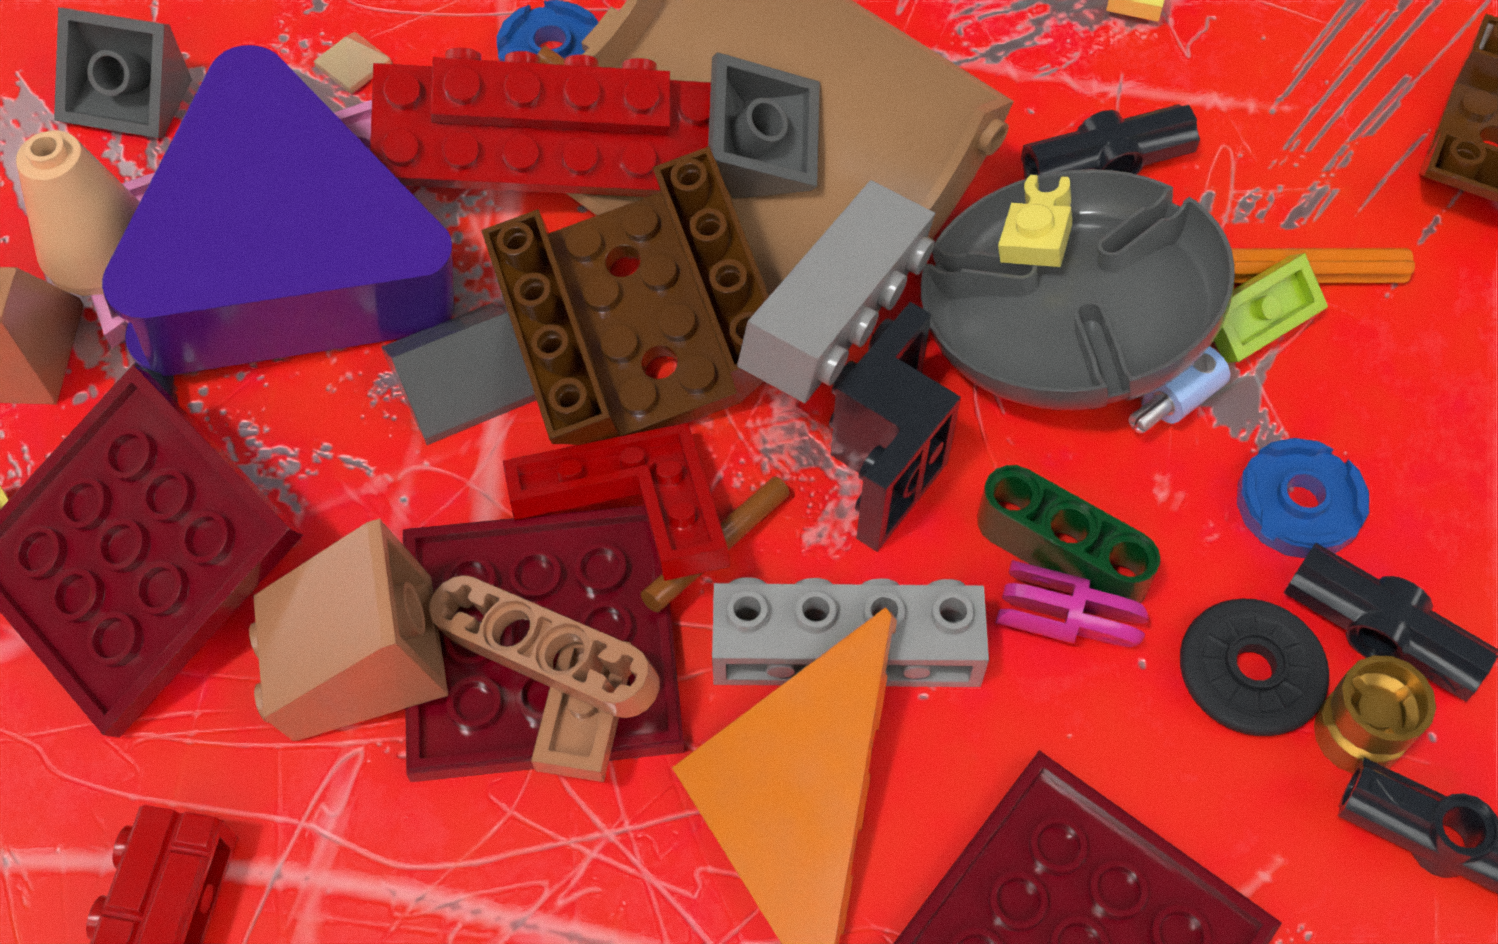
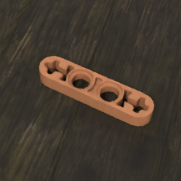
[429,575,660,718]

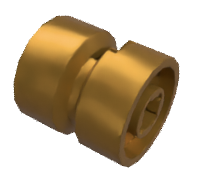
[1314,655,1436,774]

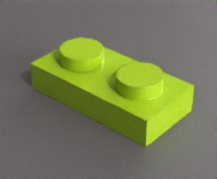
[1214,253,1328,363]

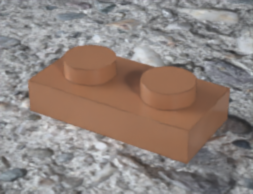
[531,642,631,782]

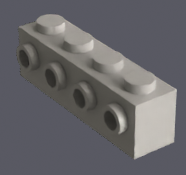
[737,180,936,403]
[712,577,989,687]

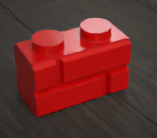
[86,805,238,944]

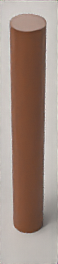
[641,477,790,612]

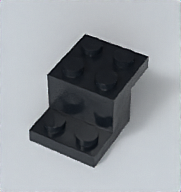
[829,302,961,552]

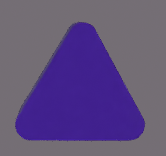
[102,45,454,376]

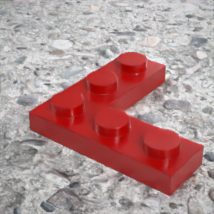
[502,423,730,581]

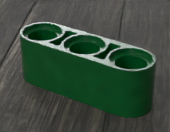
[977,465,1161,603]

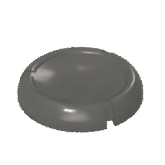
[921,169,1234,410]

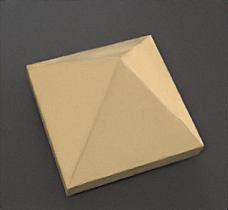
[314,32,392,94]

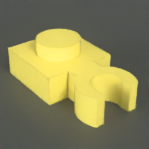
[998,175,1072,267]

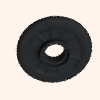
[1180,598,1329,736]

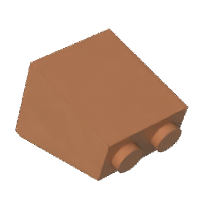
[0,267,84,405]
[249,518,448,742]

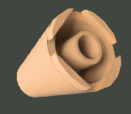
[16,130,140,296]

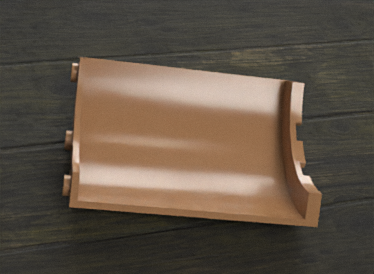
[566,0,1014,296]

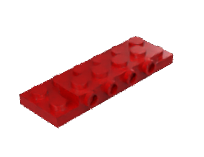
[370,47,711,197]

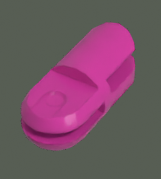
[995,560,1149,647]

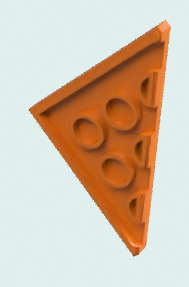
[672,607,897,944]

